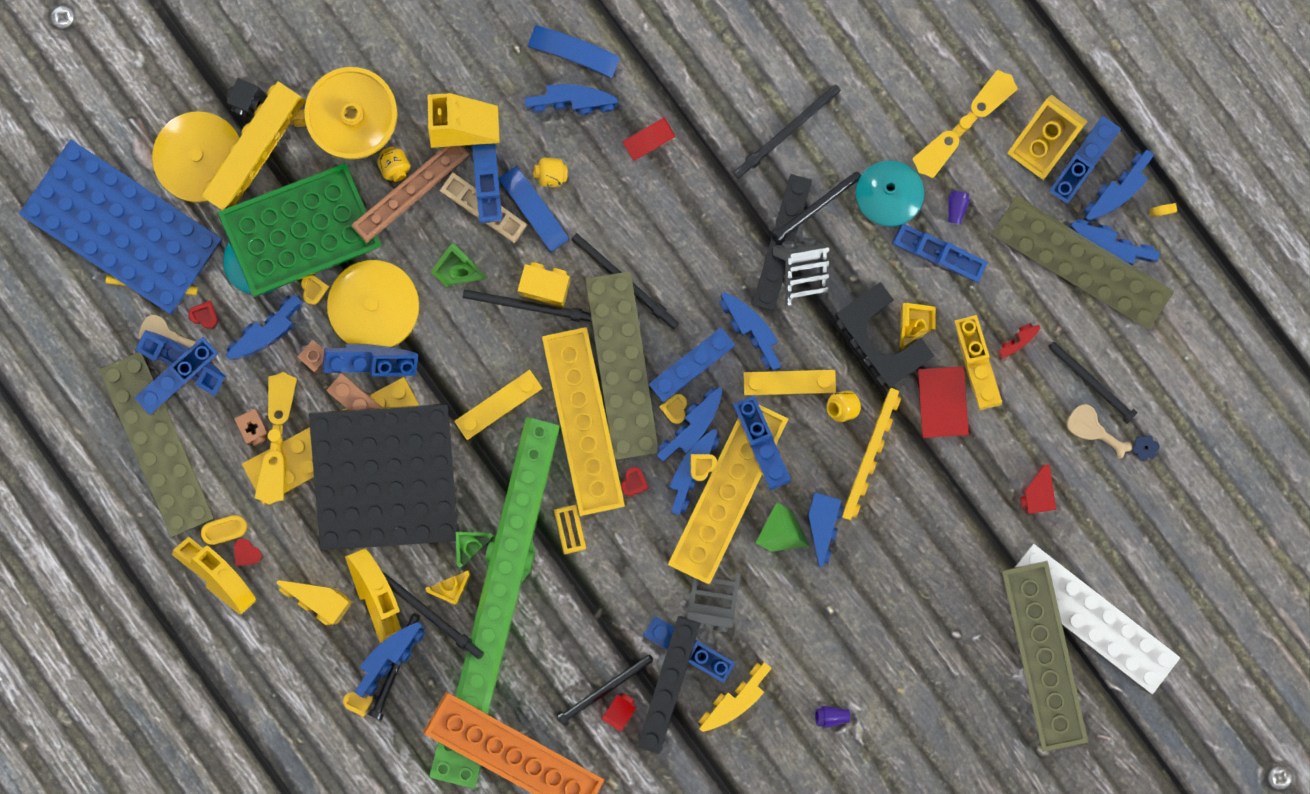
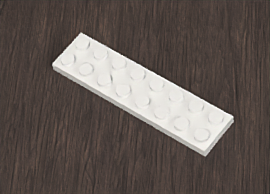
[1014,544,1180,694]

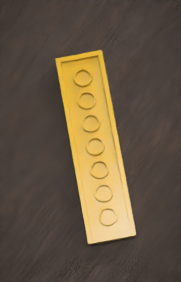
[542,327,625,516]
[242,377,419,504]
[668,405,788,585]

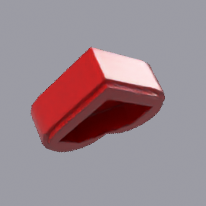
[188,300,218,329]
[621,467,649,496]
[234,539,262,566]

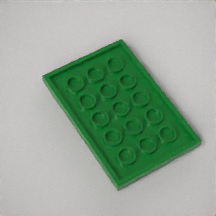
[217,163,381,298]

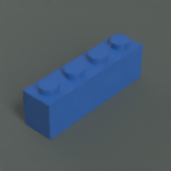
[649,327,735,404]

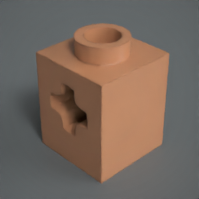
[297,340,324,374]
[235,409,269,446]

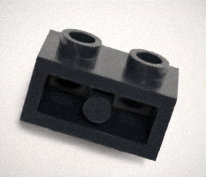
[226,78,268,121]

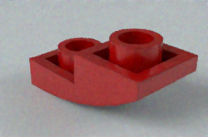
[622,117,676,161]
[997,323,1041,360]

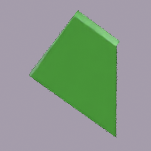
[431,243,487,288]
[756,502,810,552]
[456,532,495,569]

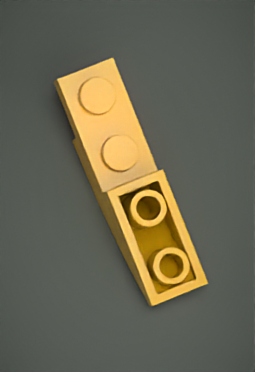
[954,315,1002,411]
[172,537,256,615]
[345,548,401,643]
[698,662,771,732]

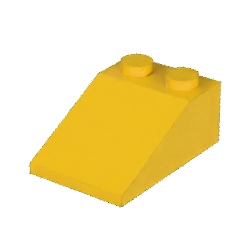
[1007,95,1088,180]

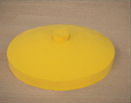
[304,67,398,160]
[152,111,240,203]
[327,260,419,348]

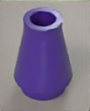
[948,190,971,224]
[815,706,850,729]

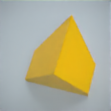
[899,303,936,352]
[425,570,471,605]

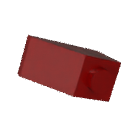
[1020,464,1056,514]
[602,693,637,732]

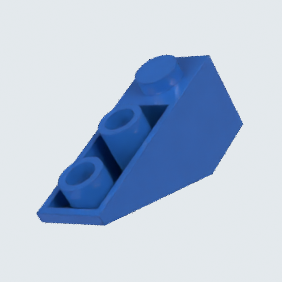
[807,493,844,567]

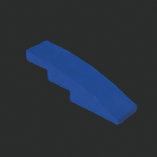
[892,224,988,283]

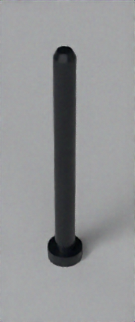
[770,172,861,244]
[1048,342,1138,424]
[367,613,420,720]
[556,655,654,727]

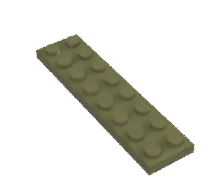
[992,196,1174,330]
[585,271,659,460]
[99,352,215,538]
[1002,561,1088,752]

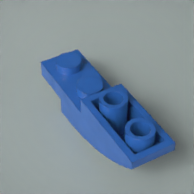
[525,84,618,116]
[1049,115,1121,204]
[472,143,502,223]
[1083,150,1154,222]
[1069,219,1160,265]
[719,292,781,372]
[225,294,304,361]
[134,337,219,415]
[322,344,418,376]
[657,387,722,463]
[733,396,791,490]
[669,429,720,516]
[643,615,735,683]
[354,622,426,699]

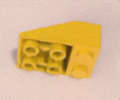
[428,93,500,148]
[276,580,354,625]

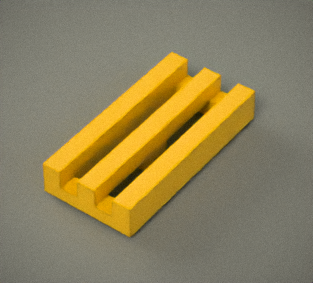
[554,504,586,555]

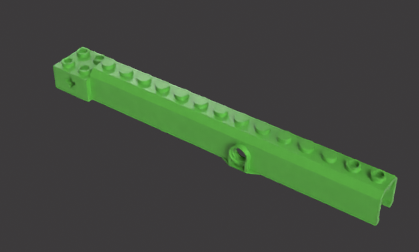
[429,417,561,789]

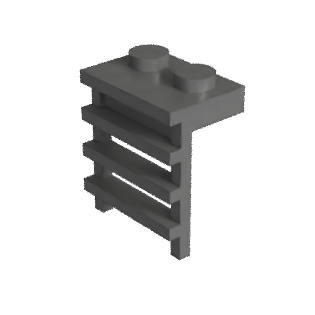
[773,238,829,306]
[687,573,741,632]

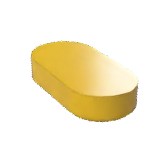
[201,515,247,545]

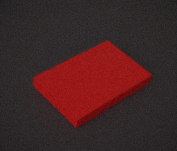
[917,366,969,438]

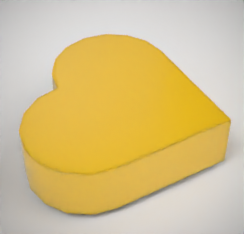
[1148,203,1178,218]
[301,275,330,305]
[659,394,687,424]
[691,454,717,481]
[343,692,373,717]

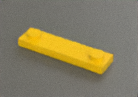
[454,370,543,441]
[743,370,836,396]

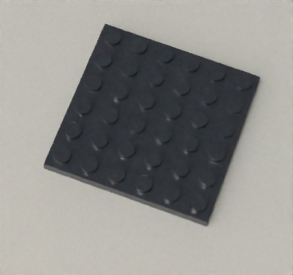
[309,403,458,550]

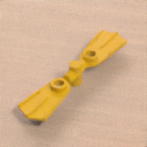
[912,70,1018,178]
[255,372,297,505]

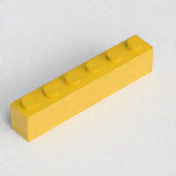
[202,81,306,210]

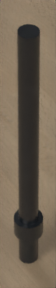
[733,84,841,179]
[571,233,679,330]
[462,289,592,322]
[382,571,484,660]

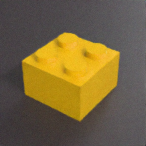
[518,262,571,308]

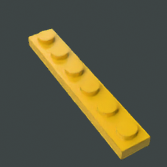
[841,388,901,521]

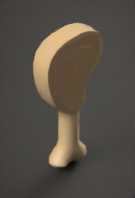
[139,315,197,348]
[1066,404,1132,459]

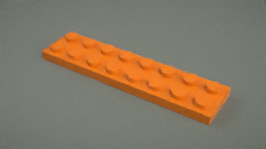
[423,692,604,794]

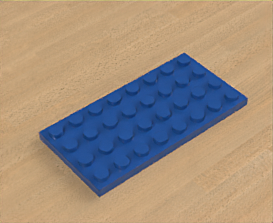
[19,139,222,315]

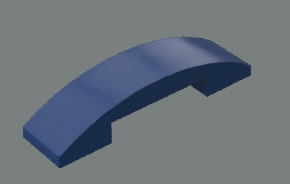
[527,25,620,79]
[499,165,569,252]
[135,330,226,396]

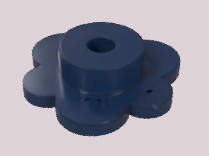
[1133,435,1160,461]

